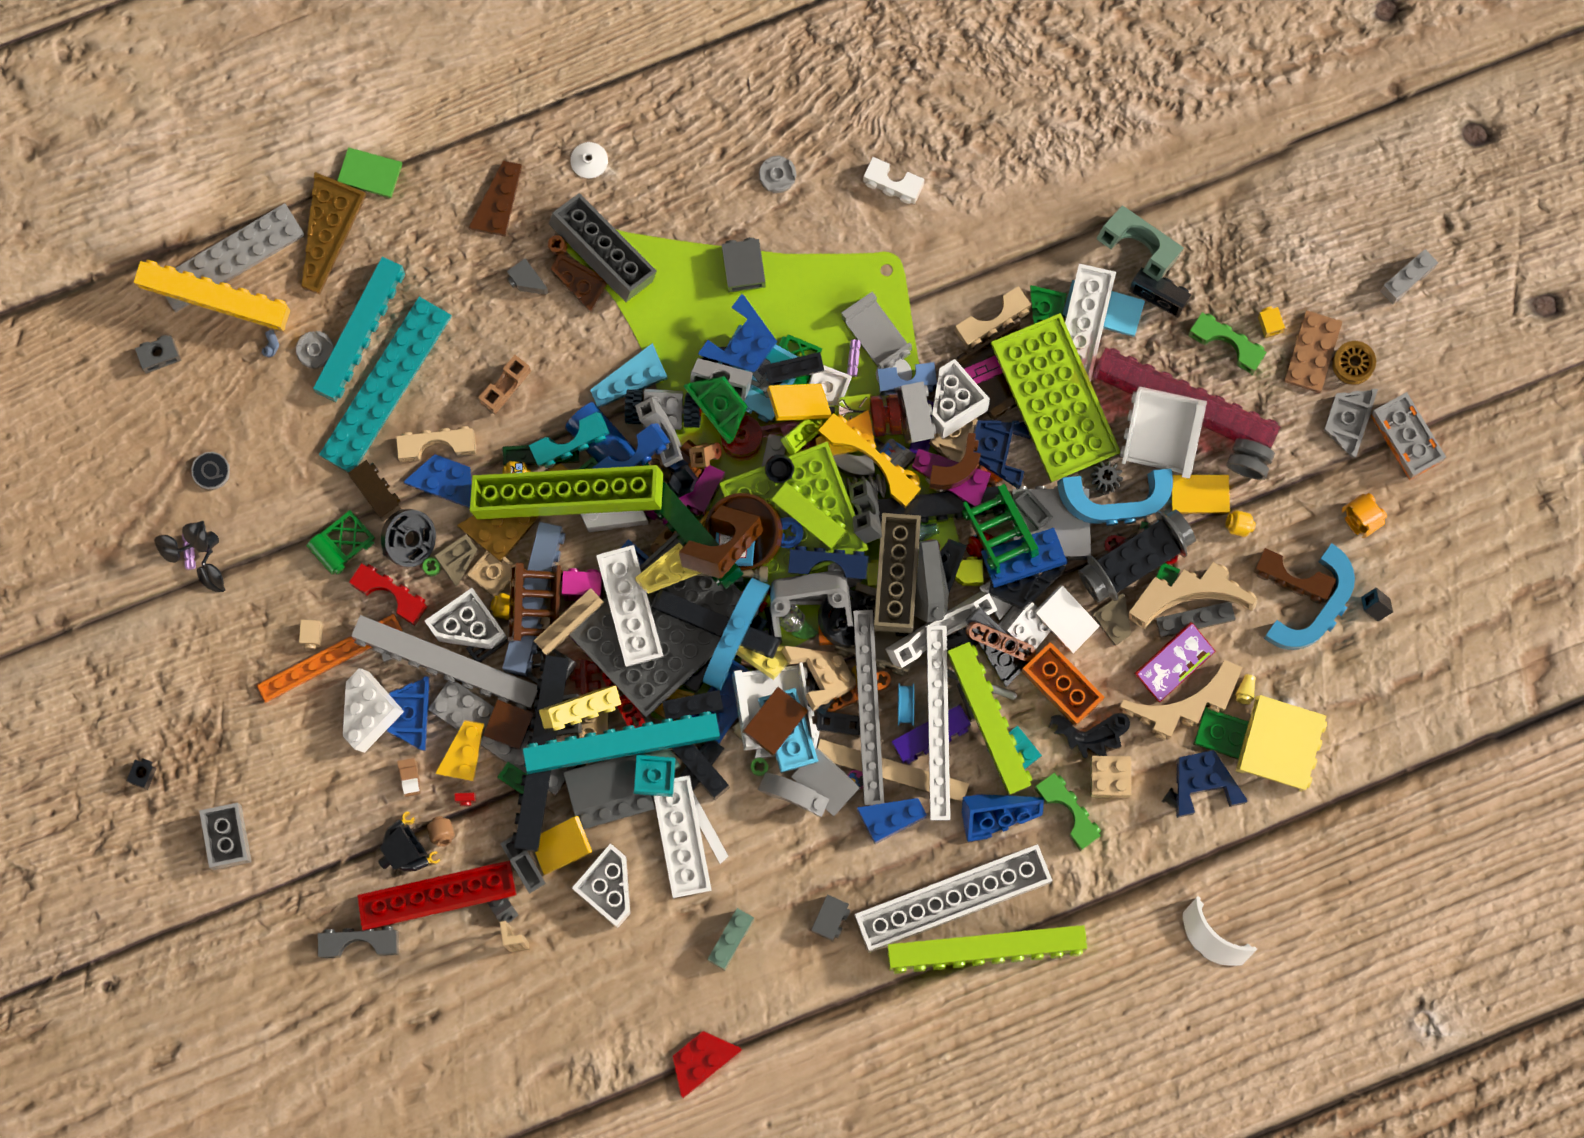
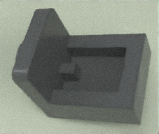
[487,898,519,923]

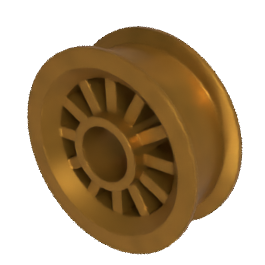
[1332,341,1376,385]

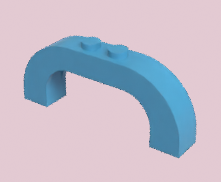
[1057,469,1173,526]
[1264,543,1355,650]
[703,577,770,691]

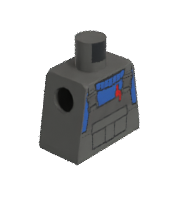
[873,438,916,479]

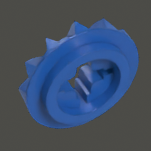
[780,517,803,548]

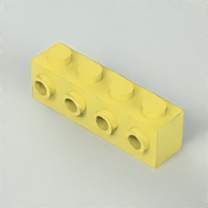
[539,686,621,731]

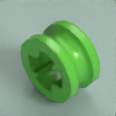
[423,558,441,576]
[751,758,768,776]

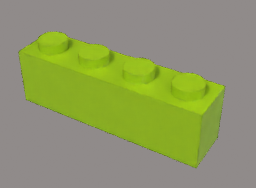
[771,482,847,549]

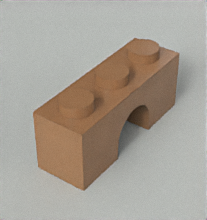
[479,355,531,414]

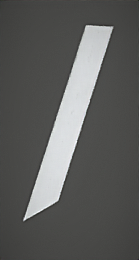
[693,792,728,864]

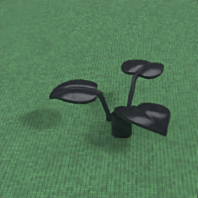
[154,521,226,592]

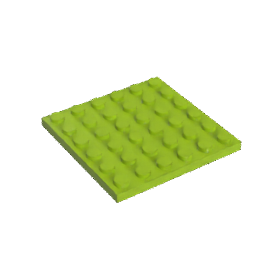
[720,442,869,586]

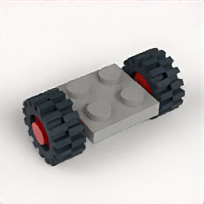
[625,389,702,429]

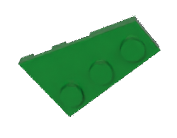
[1030,285,1067,324]

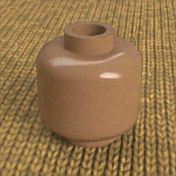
[427,816,455,847]

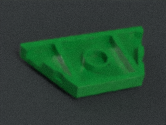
[684,376,748,444]

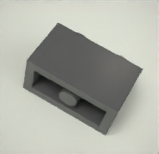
[811,894,851,941]

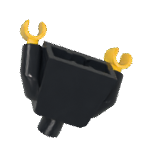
[378,812,440,872]

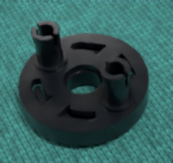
[381,509,436,567]
[818,590,875,648]

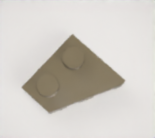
[435,534,477,586]
[1093,593,1131,646]

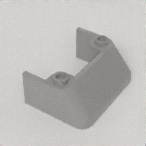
[770,570,854,638]

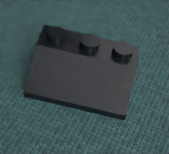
[1129,267,1191,318]

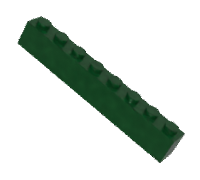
[644,462,744,589]

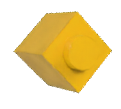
[1258,307,1285,338]

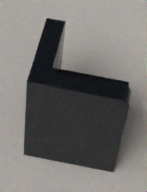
[667,464,698,498]
[1361,588,1393,621]

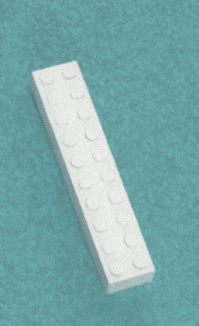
[855,844,1052,953]

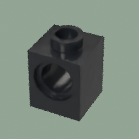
[126,758,157,790]

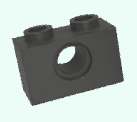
[135,335,182,374]

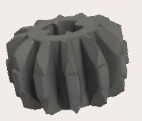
[1090,461,1123,493]

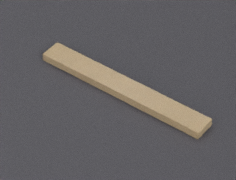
[818,739,969,802]

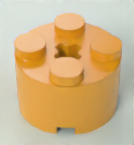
[1342,493,1387,538]

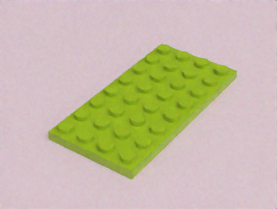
[991,313,1121,483]

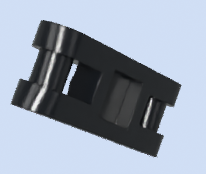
[816,711,860,737]

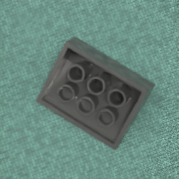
[563,754,655,829]

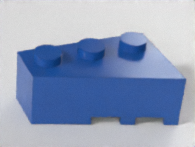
[857,798,927,844]

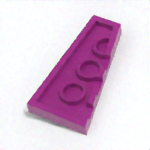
[912,449,991,507]

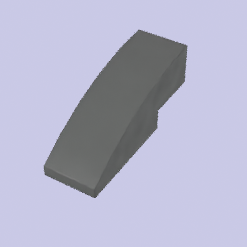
[500,837,546,894]

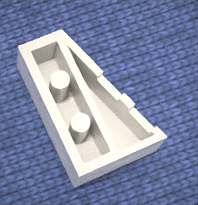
[580,511,649,532]

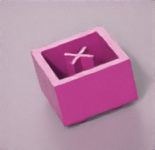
[562,568,604,601]

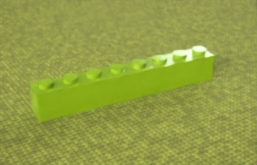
[947,642,1032,795]

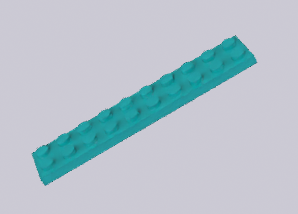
[319,296,452,472]

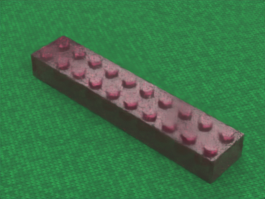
[1093,348,1281,449]

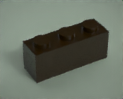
[348,460,401,522]

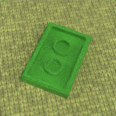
[337,147,402,198]

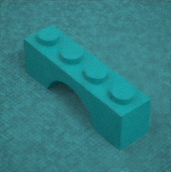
[529,412,610,468]

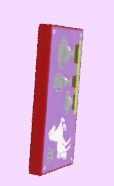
[1134,622,1216,702]

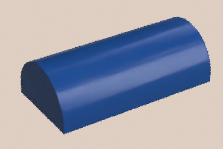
[565,402,636,463]

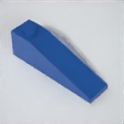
[962,794,1044,842]

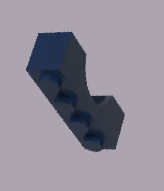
[788,546,869,579]

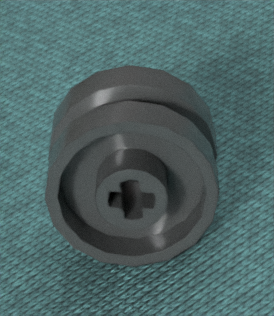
[1226,438,1275,480]

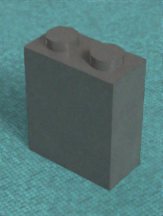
[722,237,766,292]

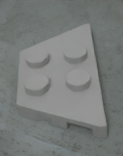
[1324,389,1378,459]

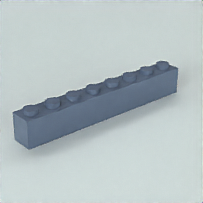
[503,522,565,677]

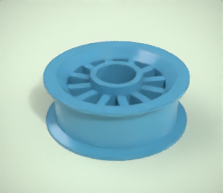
[898,683,914,726]

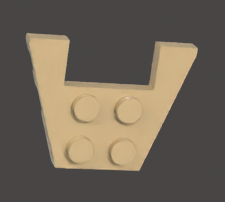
[782,646,856,711]

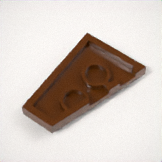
[551,253,608,313]

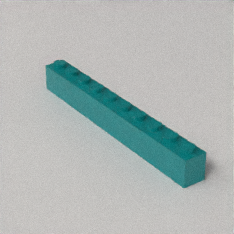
[523,711,720,774]

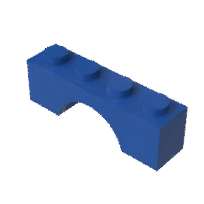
[593,423,670,469]

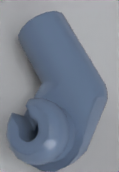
[262,330,279,358]

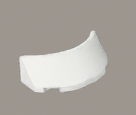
[1183,896,1257,966]

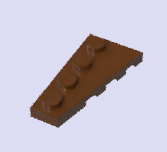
[469,161,522,237]

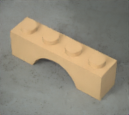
[955,286,1031,349]
[396,426,476,463]

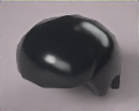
[765,454,795,483]

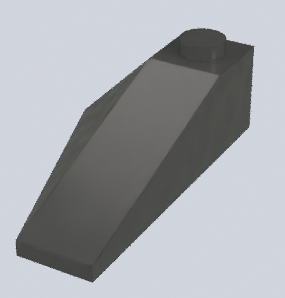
[914,540,949,622]

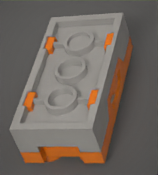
[1370,392,1446,481]

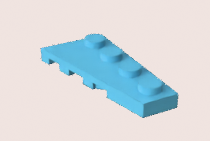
[590,343,668,408]

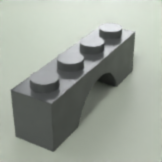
[318,926,399,958]

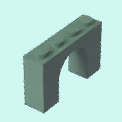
[1096,205,1184,282]

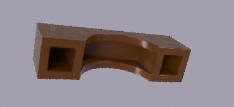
[1254,548,1336,604]

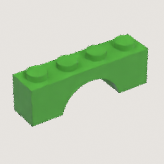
[1188,312,1267,375]
[1035,773,1101,851]

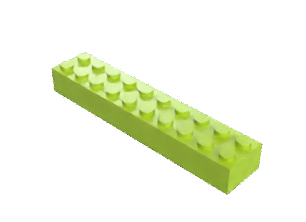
[470,465,663,519]
[887,925,1087,974]

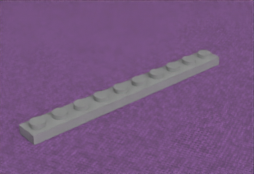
[853,610,884,805]

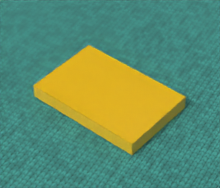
[767,384,832,421]
[1171,475,1230,514]
[535,816,592,875]

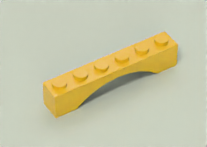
[818,413,921,508]

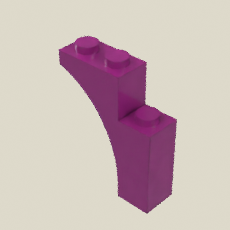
[643,465,725,527]

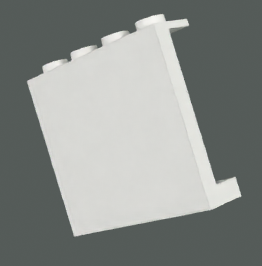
[1120,386,1207,479]
[732,662,817,751]

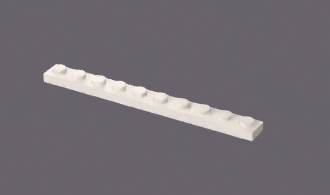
[927,626,950,821]

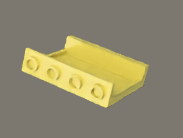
[1235,695,1327,792]

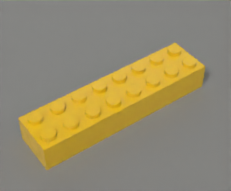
[134,260,291,332]

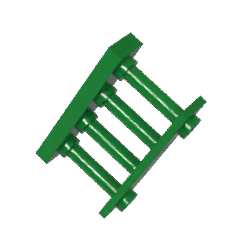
[961,484,1039,574]

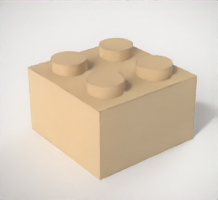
[1090,756,1131,798]

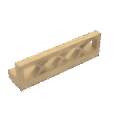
[534,588,604,655]
[500,921,530,952]

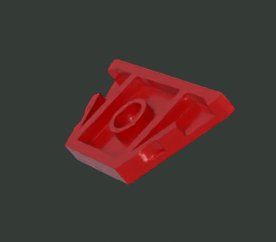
[673,1031,742,1099]

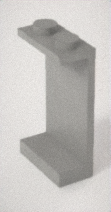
[841,292,912,369]

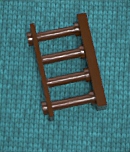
[508,563,563,642]

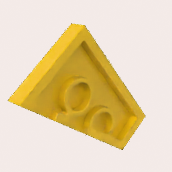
[435,720,484,781]

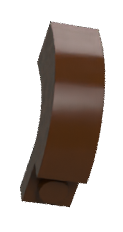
[929,432,981,490]

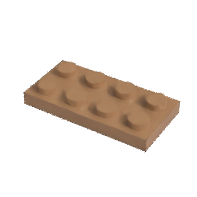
[1284,310,1343,393]

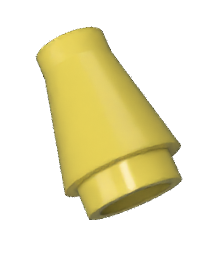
[1235,674,1256,705]

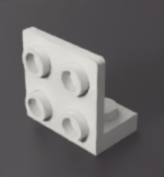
[998,602,1051,653]

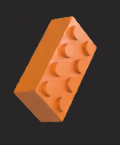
[1021,642,1105,727]

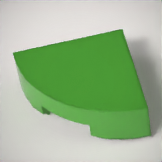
[791,620,819,639]

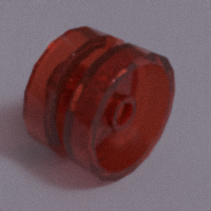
[870,392,902,437]
[720,415,763,461]

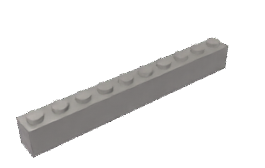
[351,615,540,710]

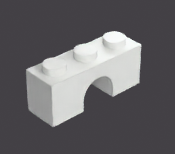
[863,157,924,204]

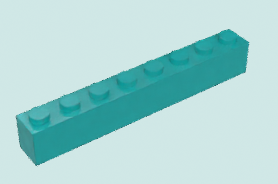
[313,256,405,402]

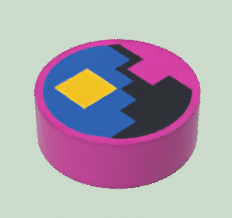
[848,770,863,790]

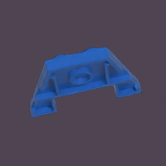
[698,294,777,373]

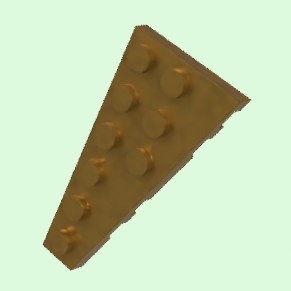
[302,172,366,295]
[457,463,568,562]

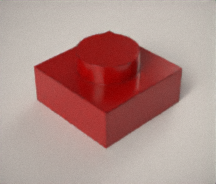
[455,793,476,807]

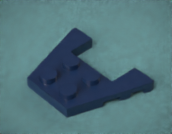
[973,421,1031,489]
[1176,750,1248,818]

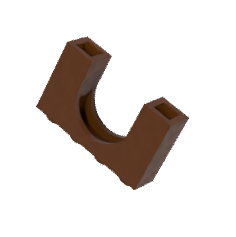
[679,505,763,579]

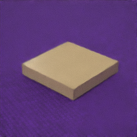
[466,551,513,597]

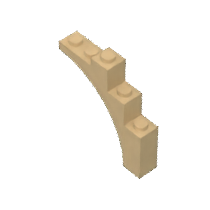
[1129,562,1257,629]
[1119,660,1243,740]

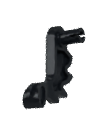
[1048,713,1130,759]

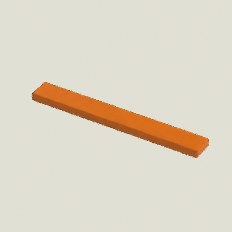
[256,614,403,703]

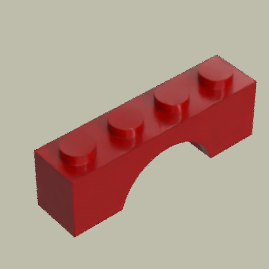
[349,563,427,626]

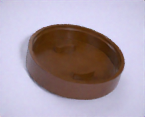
[704,493,783,570]

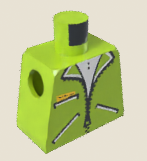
[829,394,870,421]

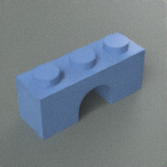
[877,362,937,398]

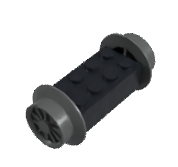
[1078,509,1196,603]

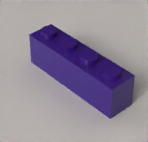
[891,704,971,764]

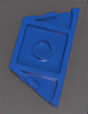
[404,454,472,508]
[387,676,430,751]

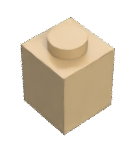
[299,620,323,649]

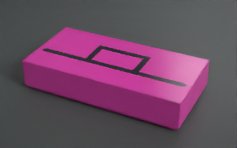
[964,356,1003,384]

